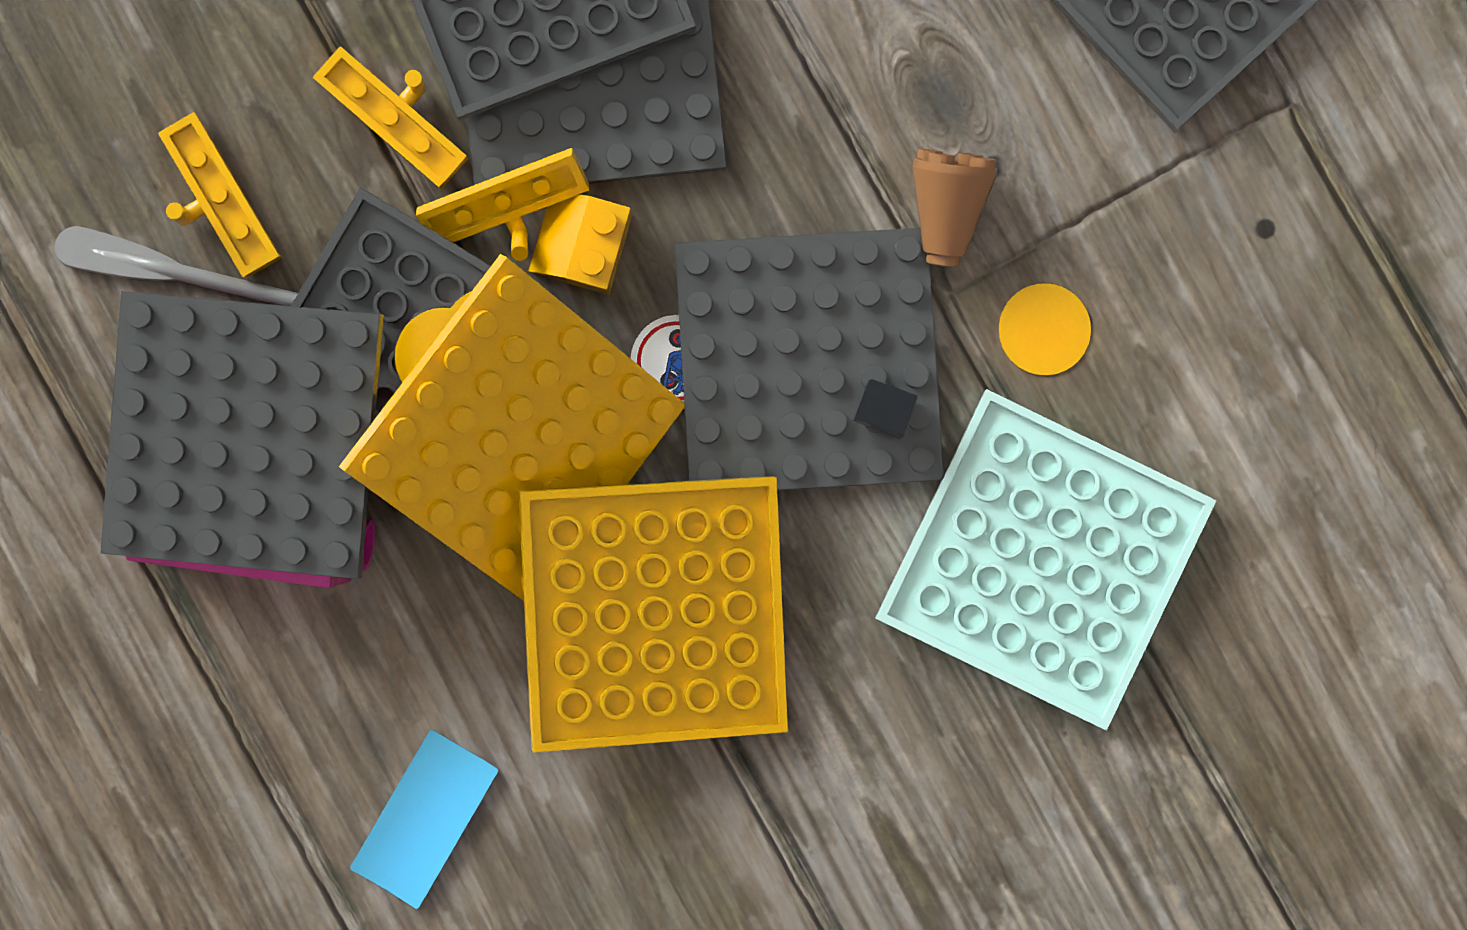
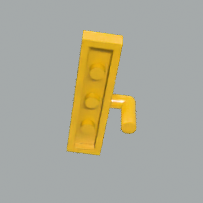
[313,46,469,190]
[158,112,282,279]
[416,148,589,261]

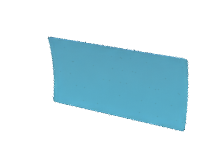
[350,730,498,909]

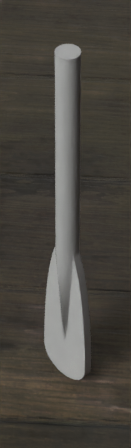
[55,226,298,306]

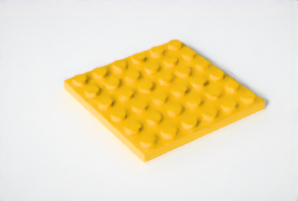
[339,254,685,601]
[518,476,788,753]

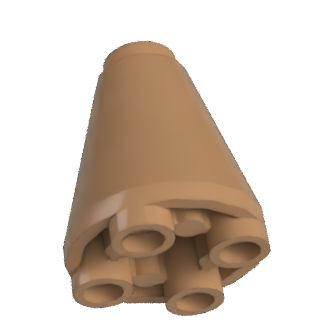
[912,149,998,266]

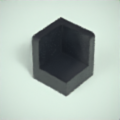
[853,379,918,439]

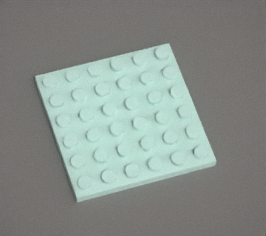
[875,389,1217,731]

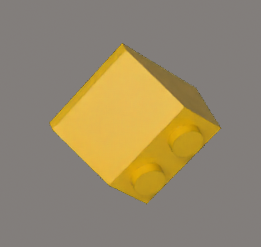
[528,194,633,295]

